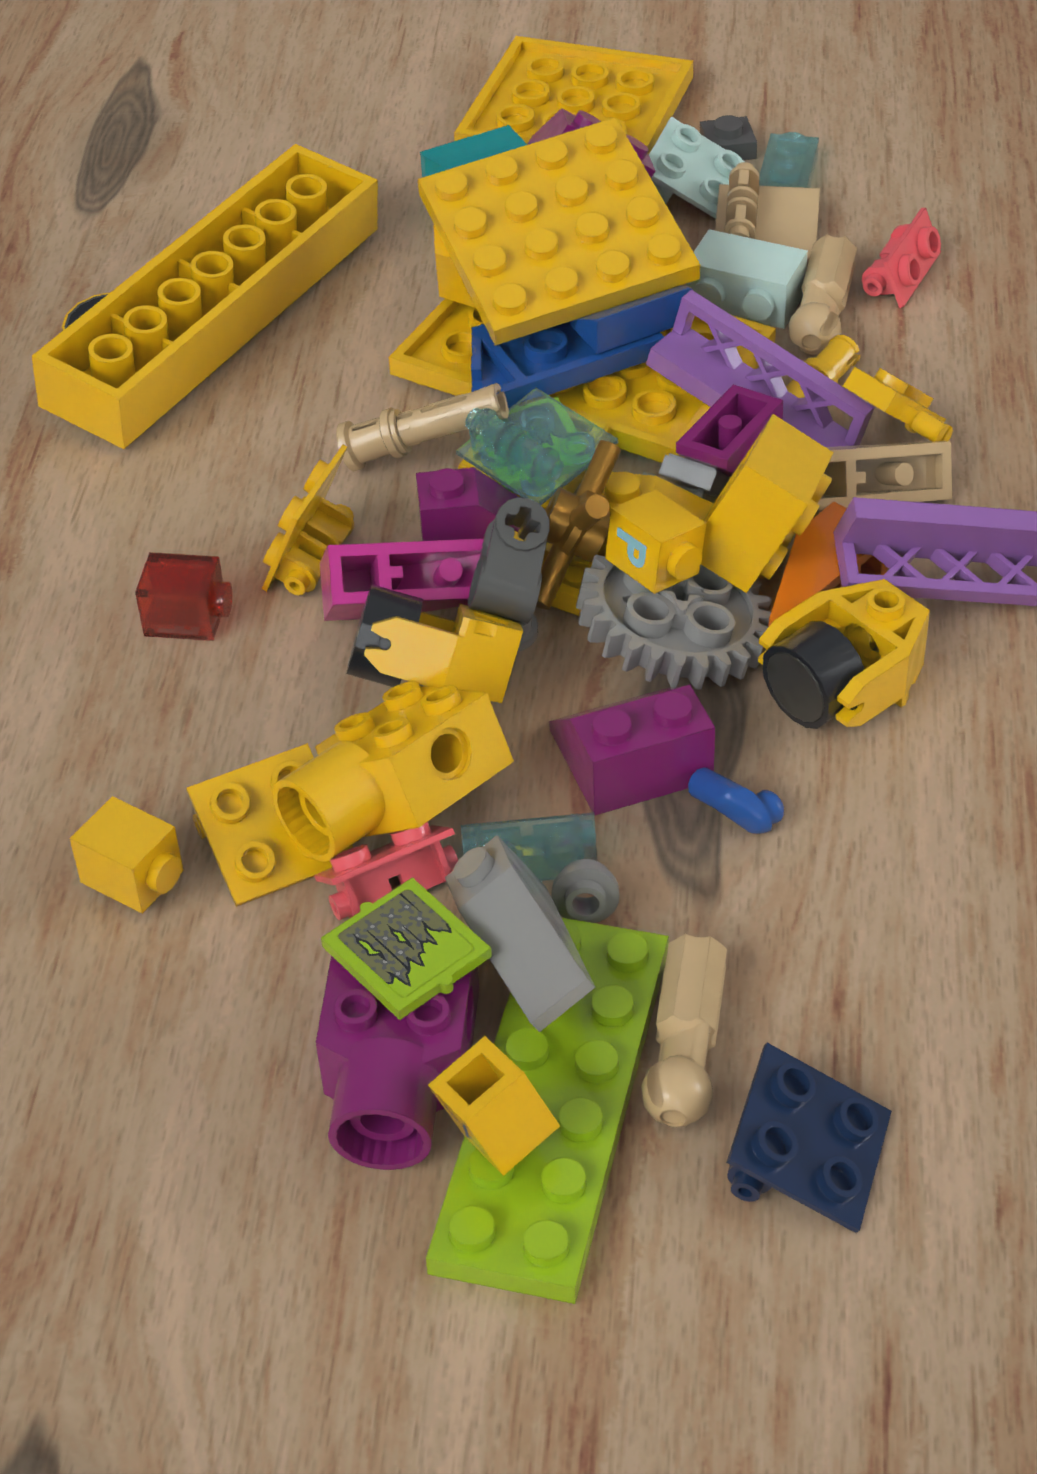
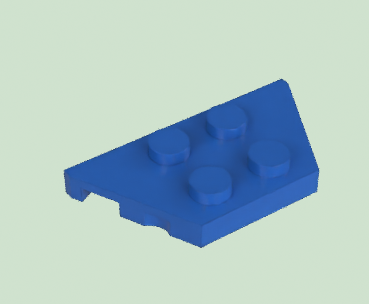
[471,322,664,409]

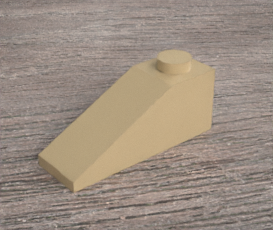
[817,441,952,511]

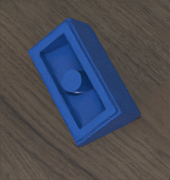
[570,286,692,354]

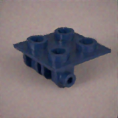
[726,1042,892,1233]

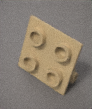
[715,162,820,262]

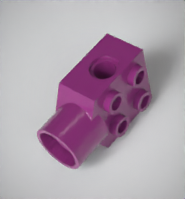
[316,956,479,1170]

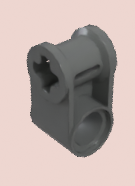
[468,497,549,624]

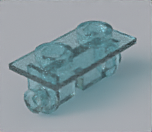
[461,812,597,881]

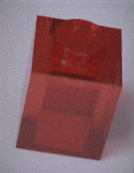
[135,552,232,641]

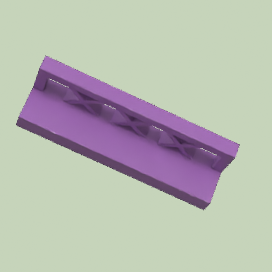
[646,290,875,447]
[833,497,1037,606]

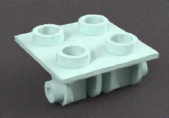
[649,117,745,219]

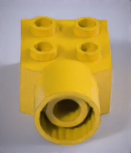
[272,681,514,862]

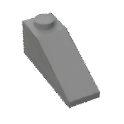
[445,835,595,1032]

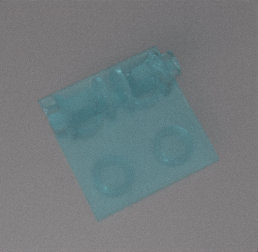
[456,388,618,505]

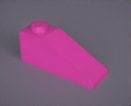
[320,539,483,621]

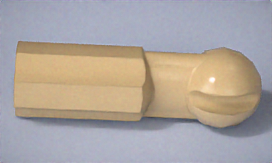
[788,234,857,355]
[641,934,727,1128]

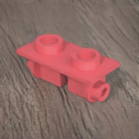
[862,207,941,308]
[314,822,459,921]

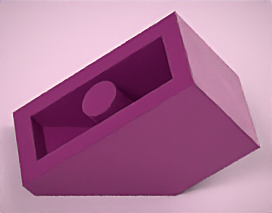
[676,384,783,477]
[416,467,519,541]

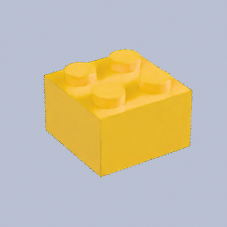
[701,414,834,593]

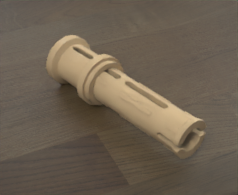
[336,383,509,472]

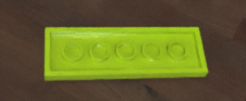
[426,918,669,1304]

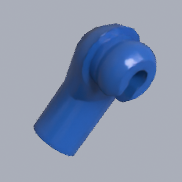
[688,768,784,834]

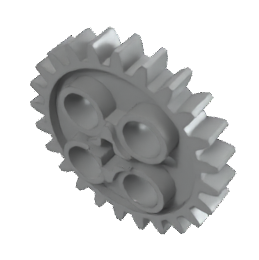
[576,555,772,689]

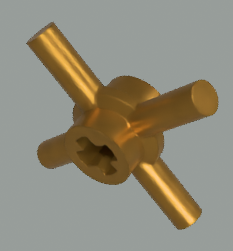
[536,440,621,610]

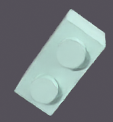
[686,229,808,329]

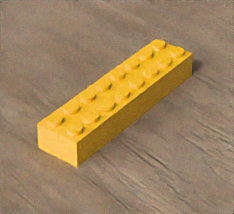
[32,144,378,449]

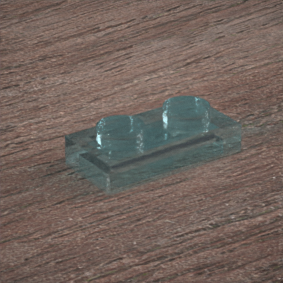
[759,132,819,188]

